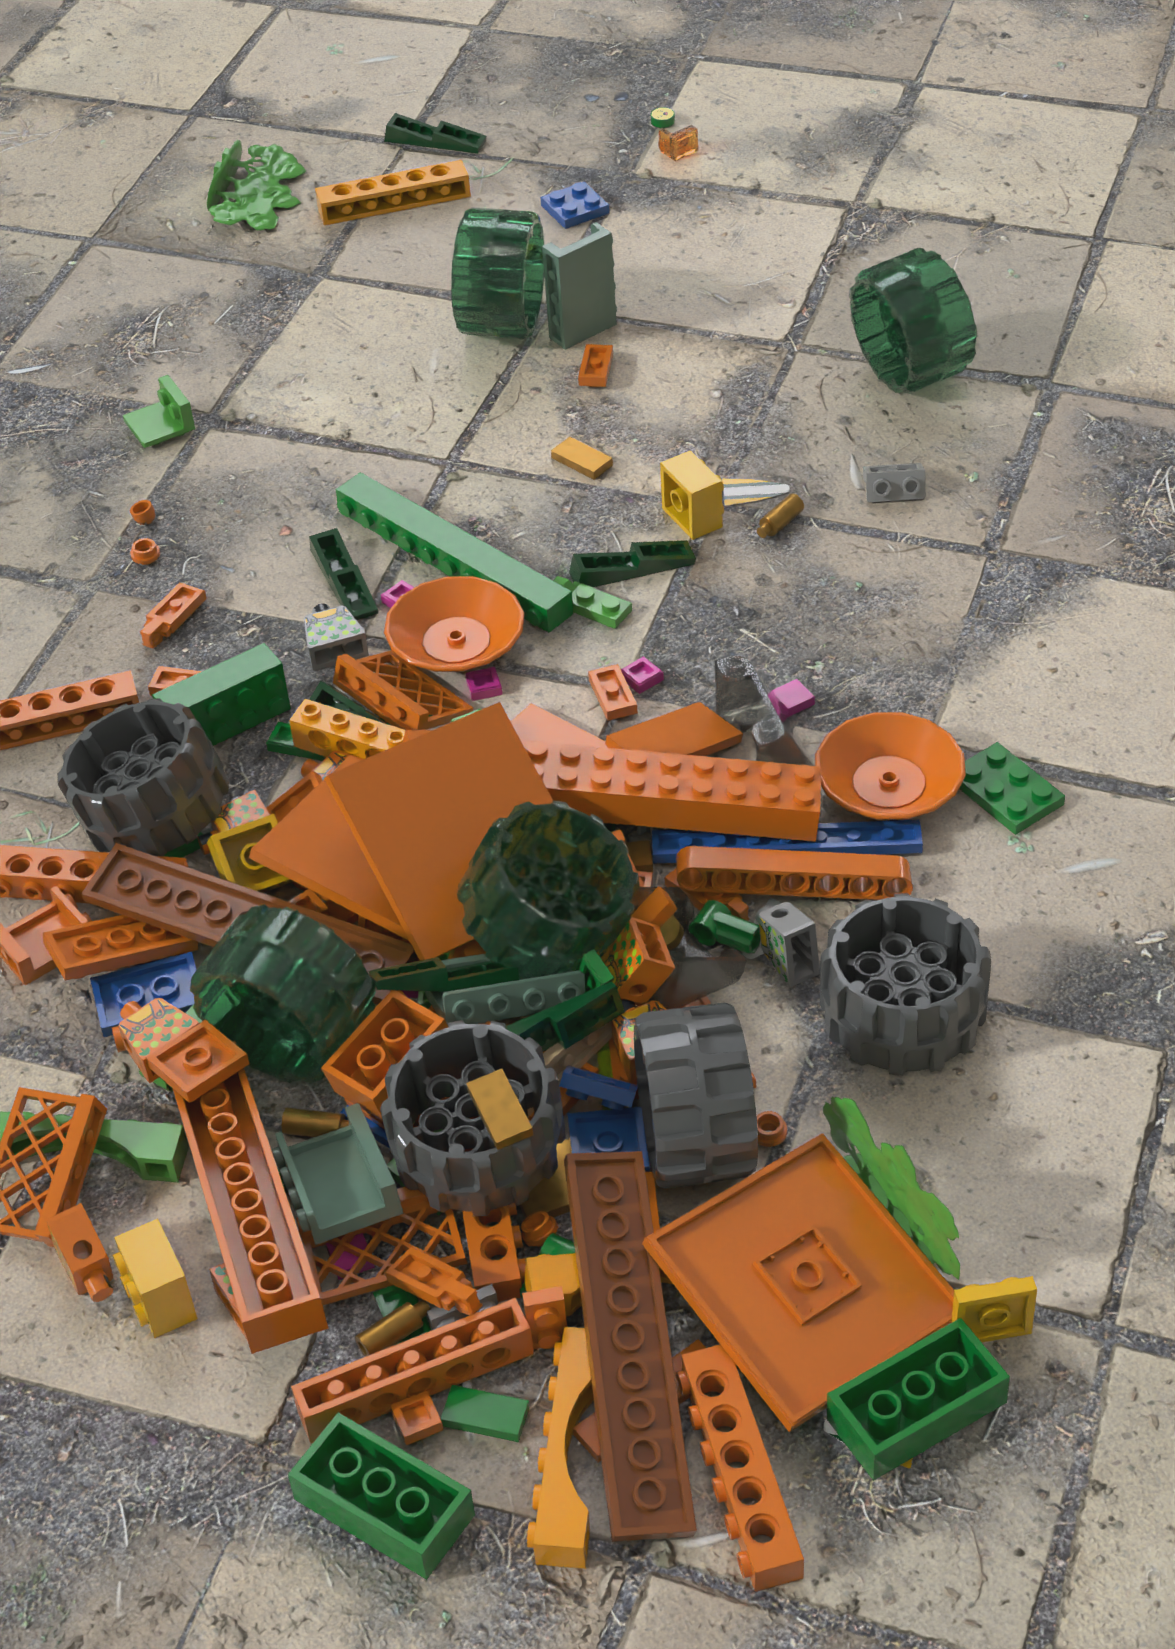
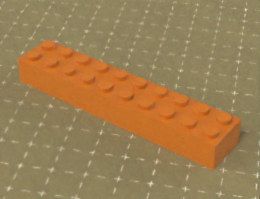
[521,740,821,842]
[173,1041,329,1354]

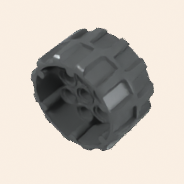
[57,698,229,856]
[820,893,991,1076]
[634,1002,758,1189]
[380,1020,566,1217]

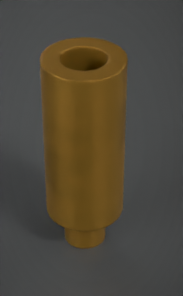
[757,493,804,538]
[281,1107,349,1137]
[355,1300,431,1357]

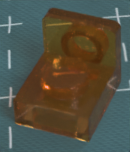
[658,125,698,161]

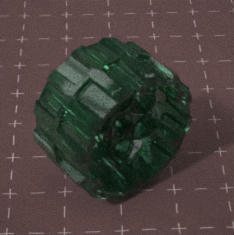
[451,207,545,340]
[849,248,978,394]
[457,801,640,979]
[190,904,376,1084]

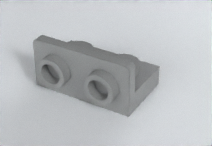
[863,463,926,502]

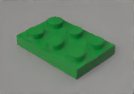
[959,742,1065,835]

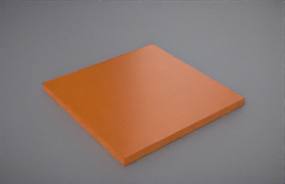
[324,702,596,961]
[249,755,409,940]
[642,1133,954,1432]

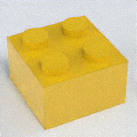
[660,450,724,540]
[207,814,293,893]
[112,1218,198,1338]

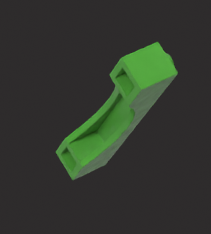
[0,1111,189,1183]

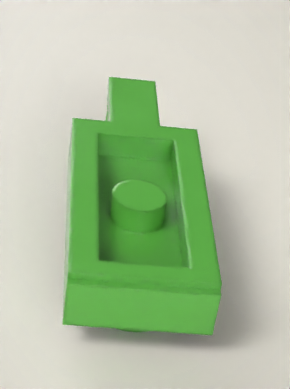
[553,576,632,629]

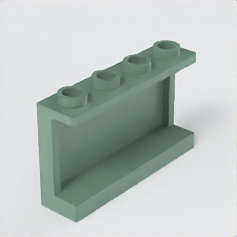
[542,222,617,350]
[425,942,585,1024]
[272,1103,403,1245]

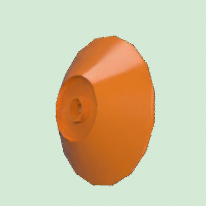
[384,576,525,672]
[815,712,966,820]

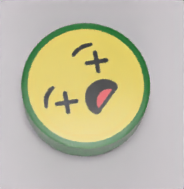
[650,107,675,128]

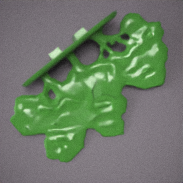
[207,140,306,230]
[823,1097,960,1280]

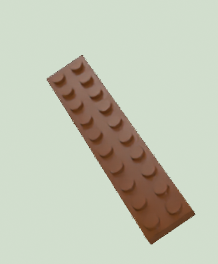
[81,843,417,1005]
[564,1151,697,1542]

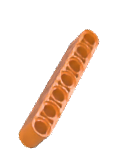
[676,846,913,900]

